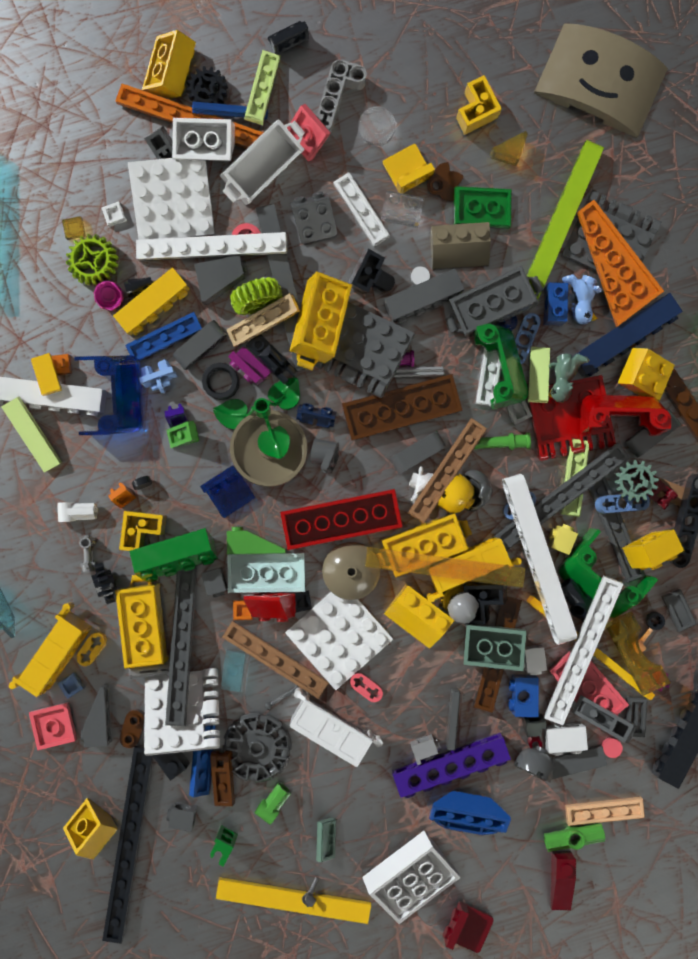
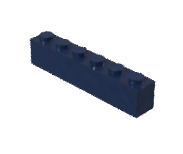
[572,293,683,377]

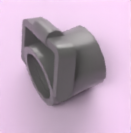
[311,439,339,474]

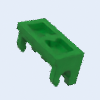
[210,825,238,867]

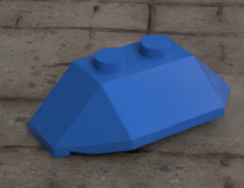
[429,791,511,835]

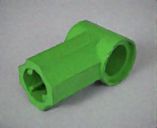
[254,782,291,825]

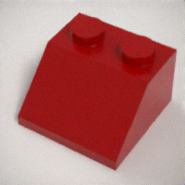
[244,592,295,622]

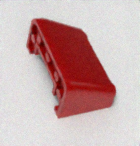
[580,395,671,436]

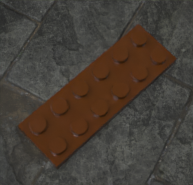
[342,374,463,441]

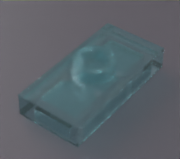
[221,650,246,692]

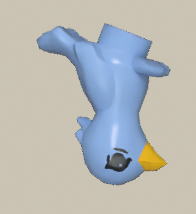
[562,274,602,325]

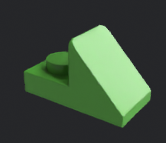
[166,421,199,448]

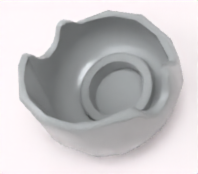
[448,592,479,624]

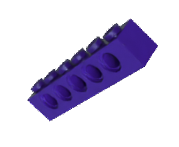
[392,733,511,798]

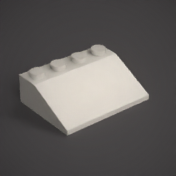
[362,831,461,924]

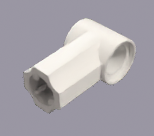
[58,502,98,522]

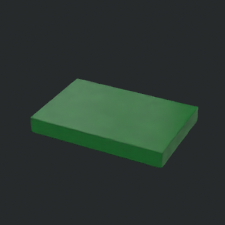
[454,186,512,229]

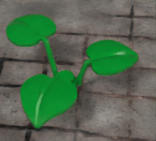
[213,378,300,459]

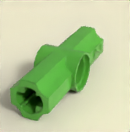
[544,823,606,852]

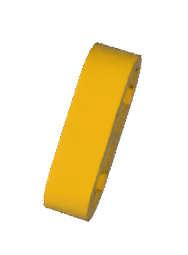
[77,632,107,666]

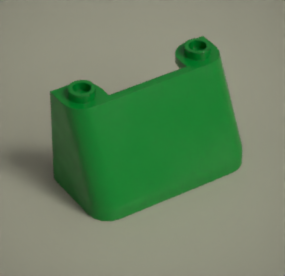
[473,324,528,410]

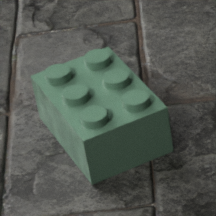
[463,624,526,671]

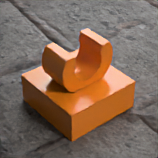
[52,354,72,375]
[108,482,136,509]

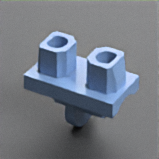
[139,359,178,394]

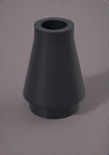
[124,277,152,298]

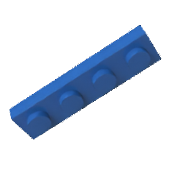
[125,312,202,363]
[189,716,216,797]

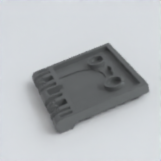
[561,189,662,273]
[314,302,415,398]

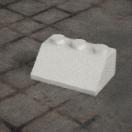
[172,118,235,161]

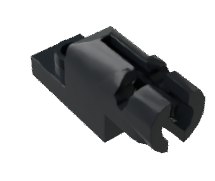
[246,334,298,385]

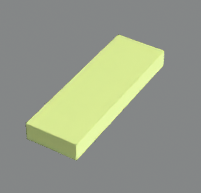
[528,347,550,403]

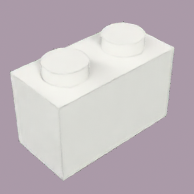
[544,722,588,756]

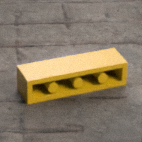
[113,267,190,337]

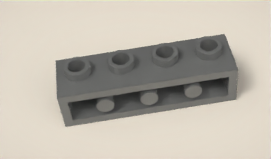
[384,268,464,324]

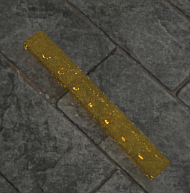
[365,547,526,588]

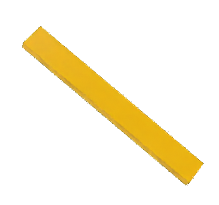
[526,595,655,700]
[216,877,371,924]

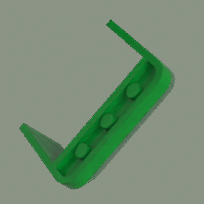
[558,528,658,618]

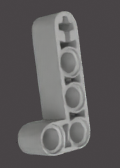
[317,60,367,137]

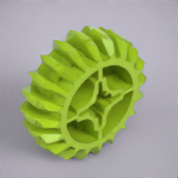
[66,234,119,286]
[230,277,282,315]

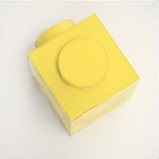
[548,524,578,555]

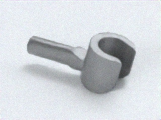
[302,877,319,907]

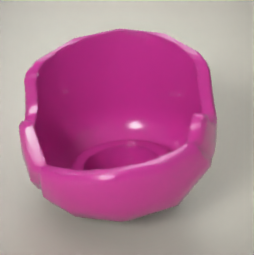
[94,281,124,311]

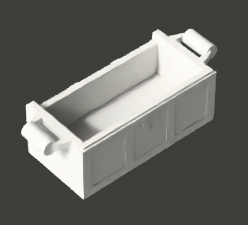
[219,119,305,205]
[289,688,383,767]

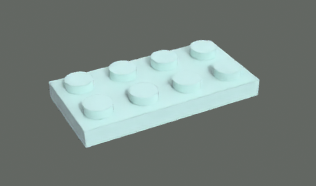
[227,553,305,593]

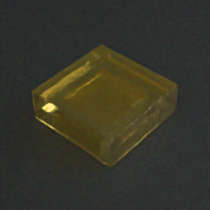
[62,216,86,240]

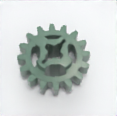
[615,460,659,503]

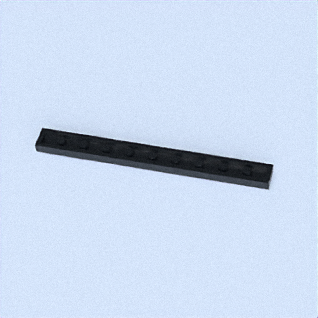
[102,746,153,944]

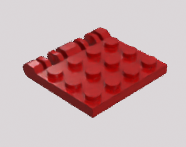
[527,375,616,461]

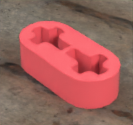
[350,672,383,702]

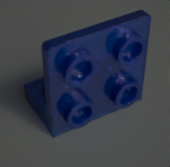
[200,465,255,518]

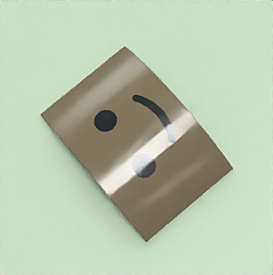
[534,23,668,138]

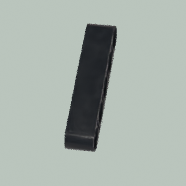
[669,474,698,568]

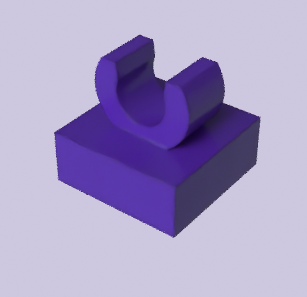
[165,404,188,428]

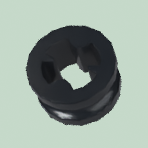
[645,612,665,630]

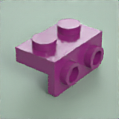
[228,347,270,386]

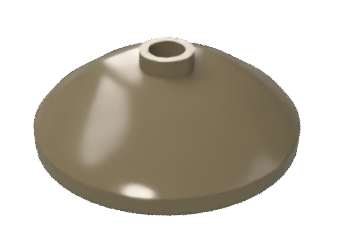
[322,542,380,600]

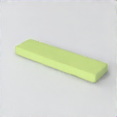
[244,50,281,125]
[1,396,62,472]
[560,439,589,517]

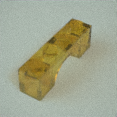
[606,611,671,696]

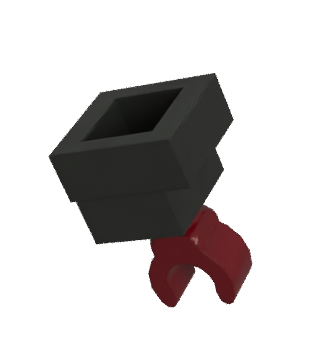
[523,713,546,748]

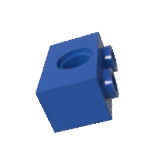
[543,282,568,326]
[509,674,539,717]

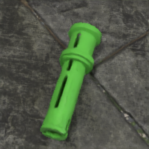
[474,432,531,450]

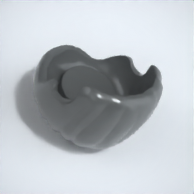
[463,470,493,512]

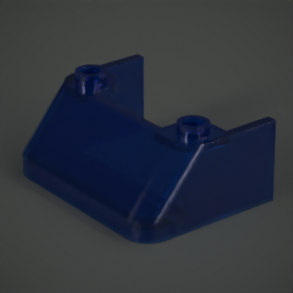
[74,355,144,435]

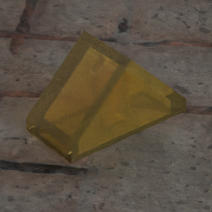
[489,131,528,166]

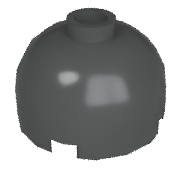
[514,746,555,782]

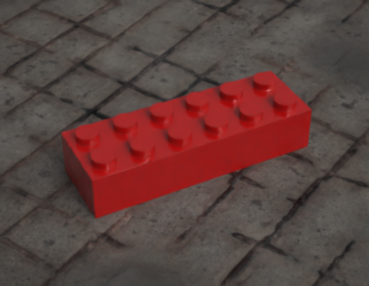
[280,489,402,550]

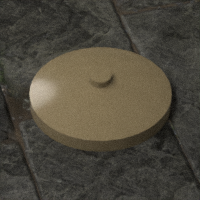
[230,410,307,487]

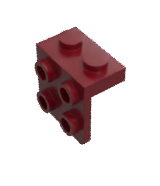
[443,901,494,953]

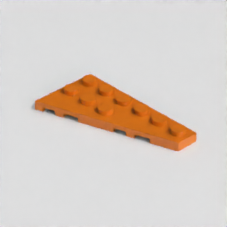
[577,200,664,327]

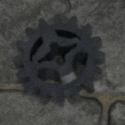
[186,66,228,104]
[91,562,117,604]

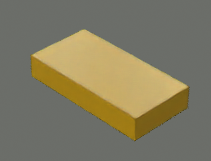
[31,353,62,396]

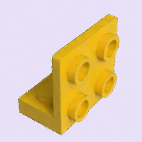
[382,144,435,195]

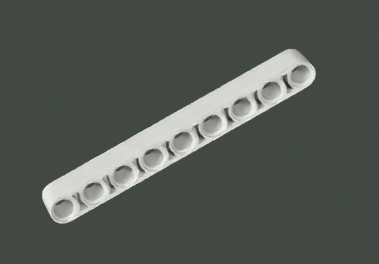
[502,474,577,645]

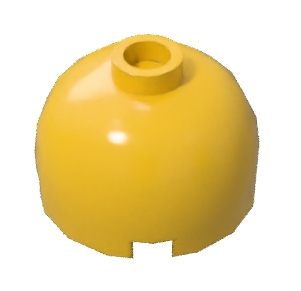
[438,474,475,513]

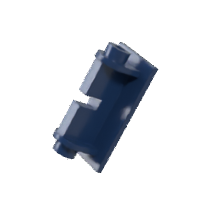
[296,403,337,428]

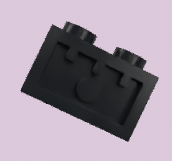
[267,21,309,55]

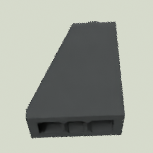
[194,255,248,305]

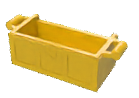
[290,271,352,370]
[375,513,472,577]
[425,537,522,602]
[115,575,169,669]
[9,602,92,697]

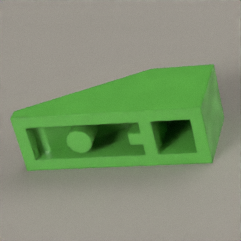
[227,527,286,554]

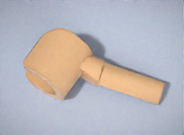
[632,628,653,653]

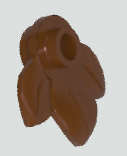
[427,162,463,201]

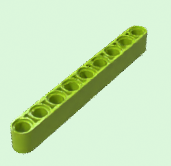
[527,140,604,300]

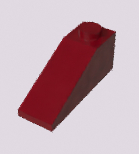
[551,851,576,911]

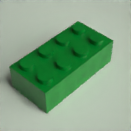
[129,528,218,582]

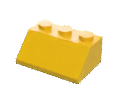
[142,30,196,99]
[384,583,454,649]

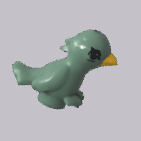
[548,354,590,402]

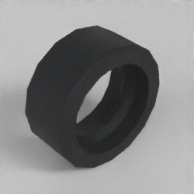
[202,363,240,400]

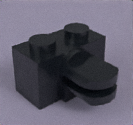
[348,248,395,294]

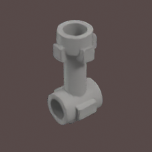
[79,535,96,572]

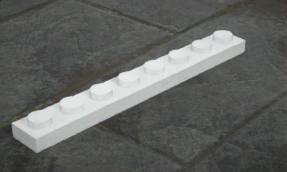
[136,232,287,261]
[544,575,623,726]

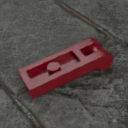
[626,460,678,510]

